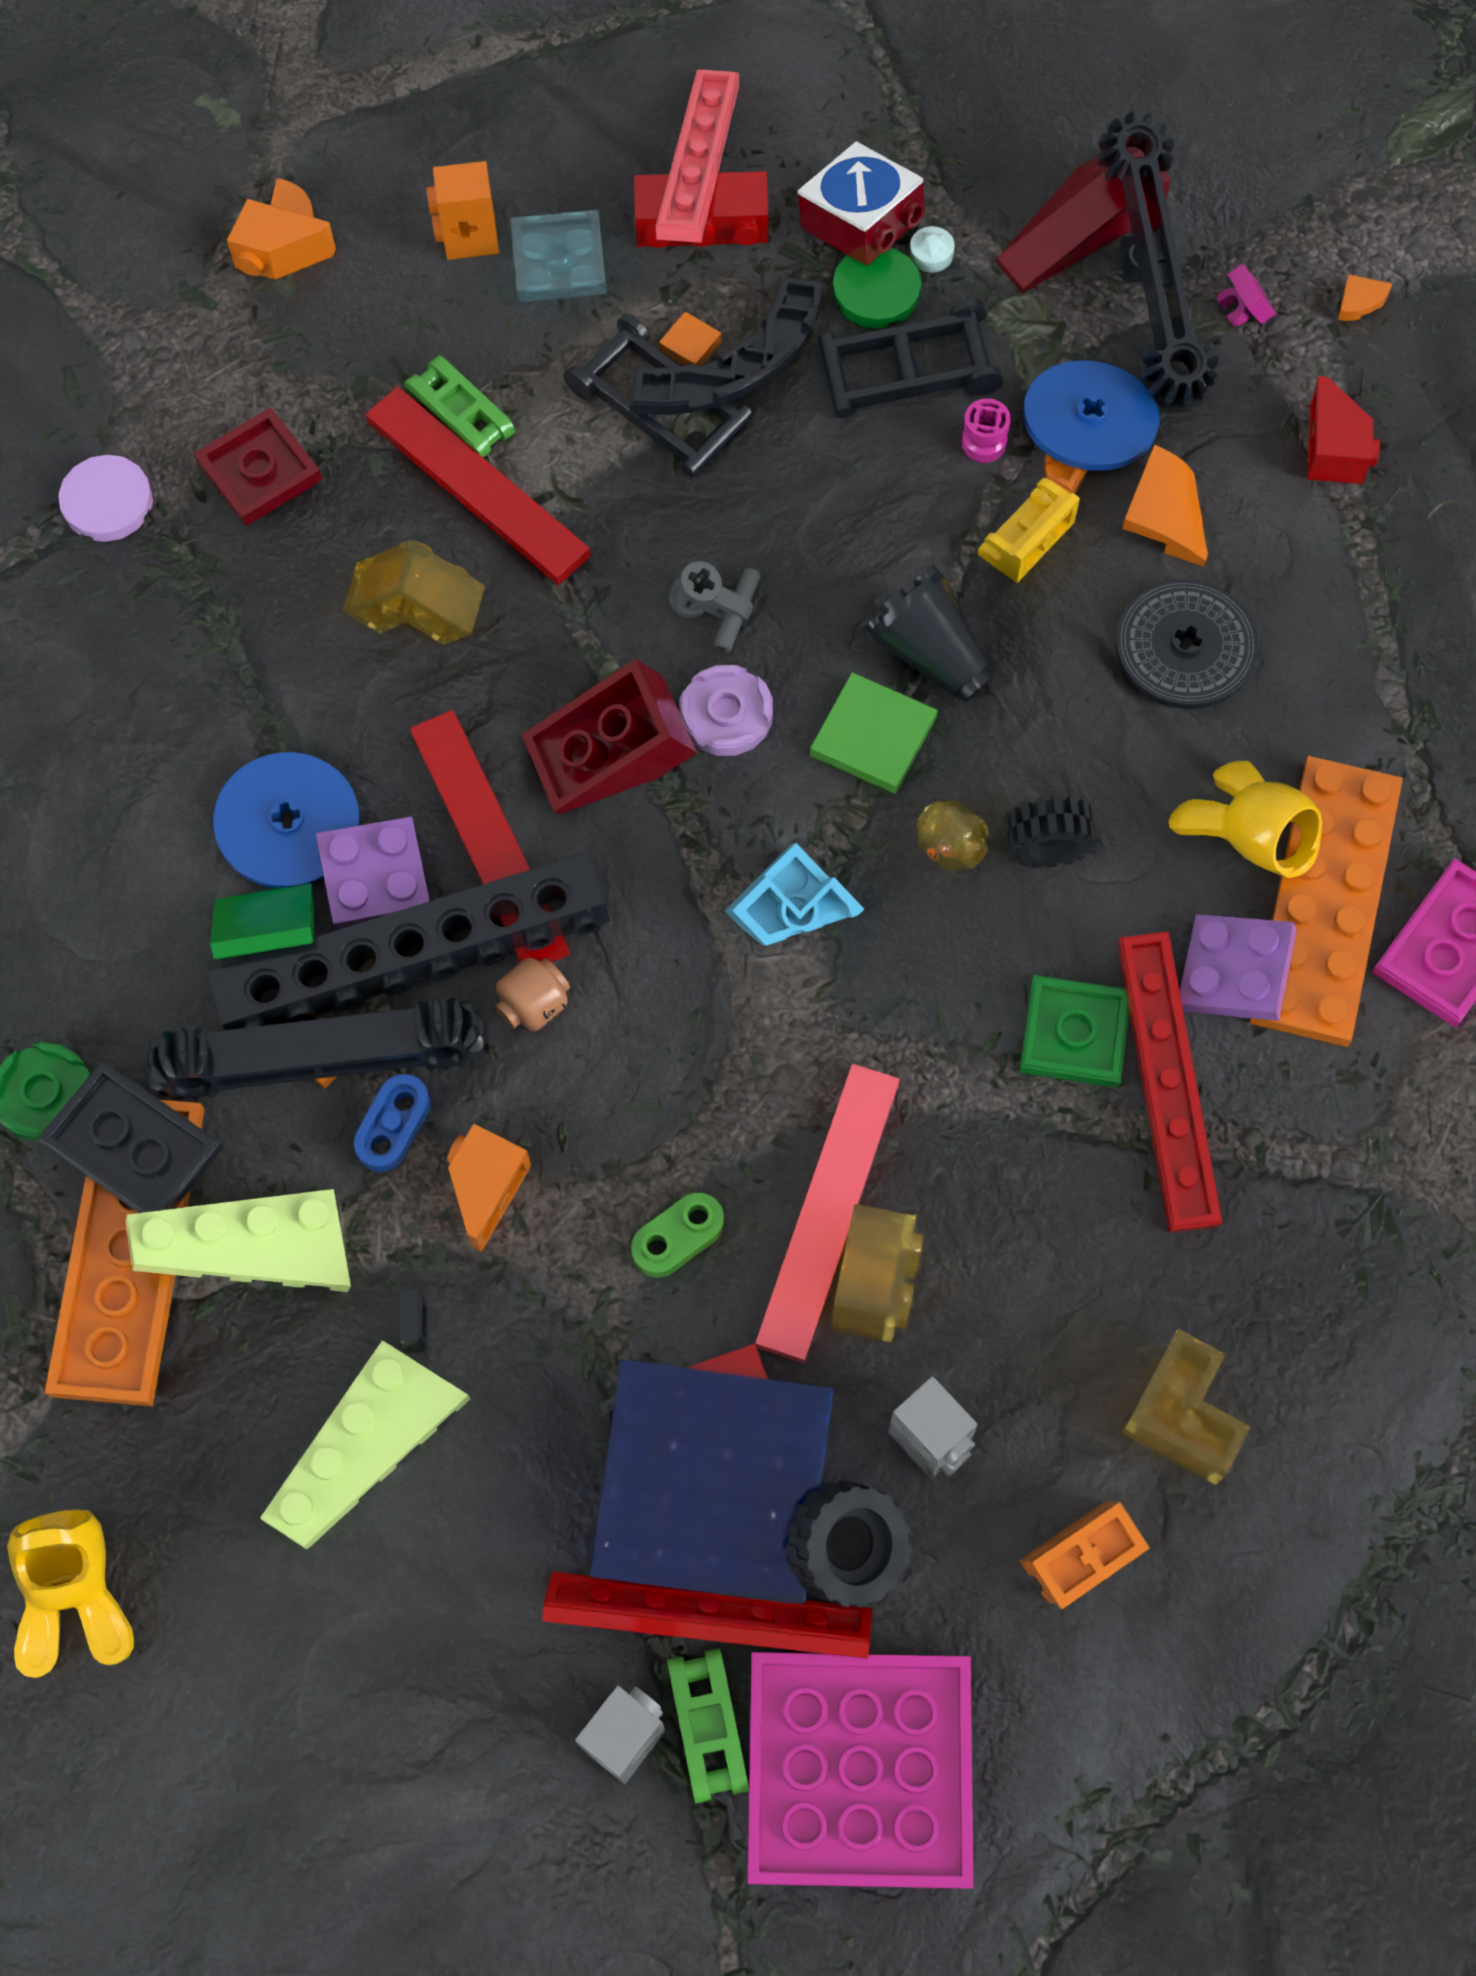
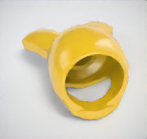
[1168,761,1322,879]
[7,1509,134,1678]

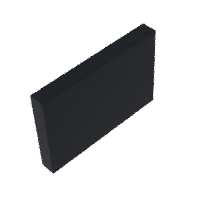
[37,1060,224,1213]

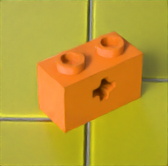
[426,161,499,260]

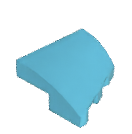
[724,843,864,946]

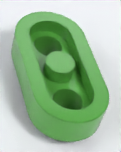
[631,1193,724,1278]

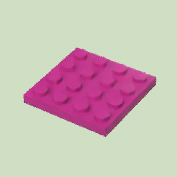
[748,1652,973,1889]

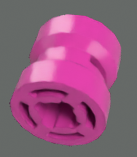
[962,399,1010,463]

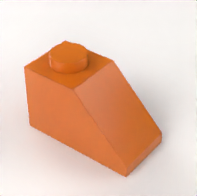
[227,199,336,280]
[447,1124,531,1252]

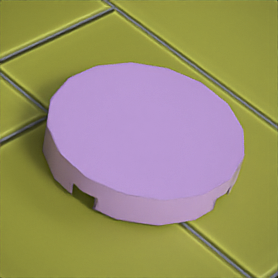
[58,454,153,542]
[680,665,773,756]

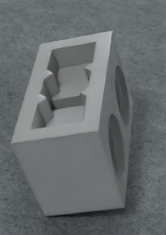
[888,1376,978,1480]
[575,1685,666,1785]

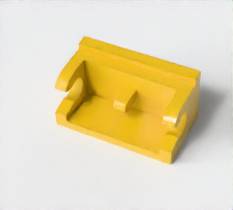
[978,478,1080,583]

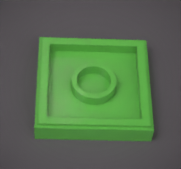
[810,672,938,794]

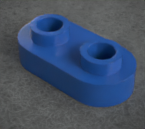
[354,1074,430,1172]

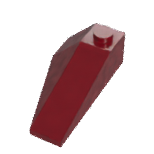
[997,147,1171,294]

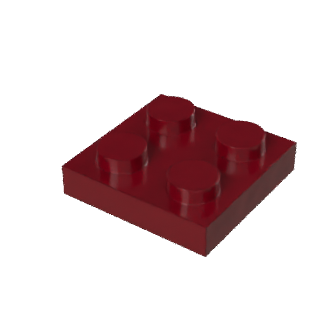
[193,407,322,527]

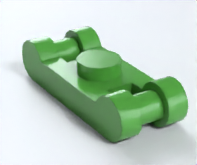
[404,355,515,458]
[667,1648,749,1804]

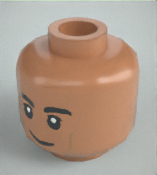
[495,958,570,1031]

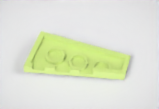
[125,1189,351,1292]
[260,1340,470,1550]

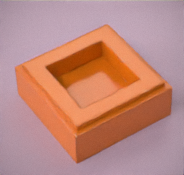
[659,312,722,366]

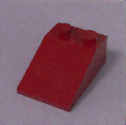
[521,659,697,815]

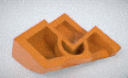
[1122,445,1208,567]

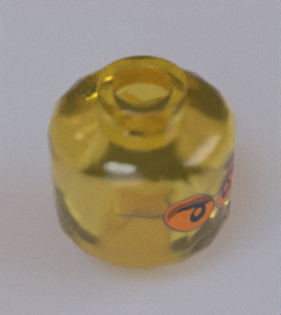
[916,799,989,872]

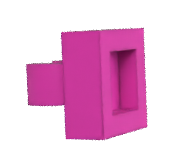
[1216,264,1276,327]

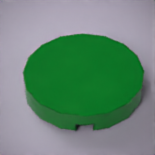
[832,248,922,329]
[0,1042,90,1142]

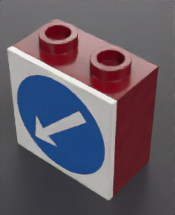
[798,141,925,266]

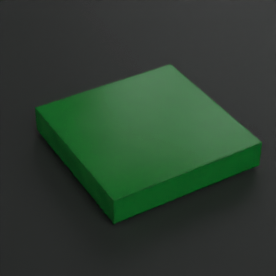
[210,883,315,959]
[1019,975,1129,1088]

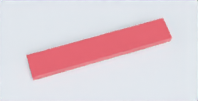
[656,69,739,243]
[755,1064,900,1364]

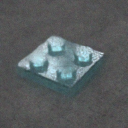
[511,210,607,302]

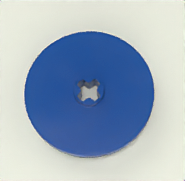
[1023,360,1159,471]
[213,752,360,889]

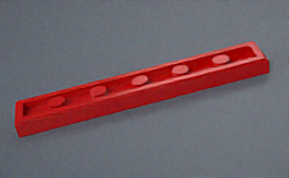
[365,386,591,586]
[409,710,570,962]
[1117,931,1222,1233]
[542,1572,872,1659]

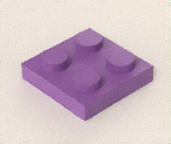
[316,817,429,930]
[1180,914,1297,1021]

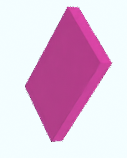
[1372,858,1476,1028]

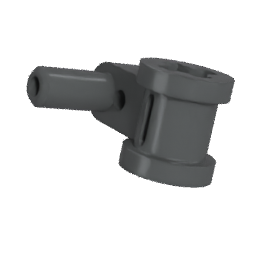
[669,561,761,653]

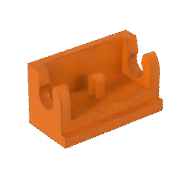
[1019,1501,1150,1609]

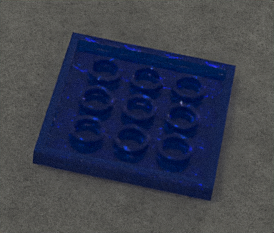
[590,1358,833,1604]

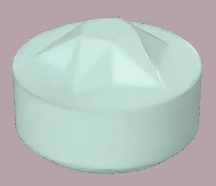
[909,226,954,273]

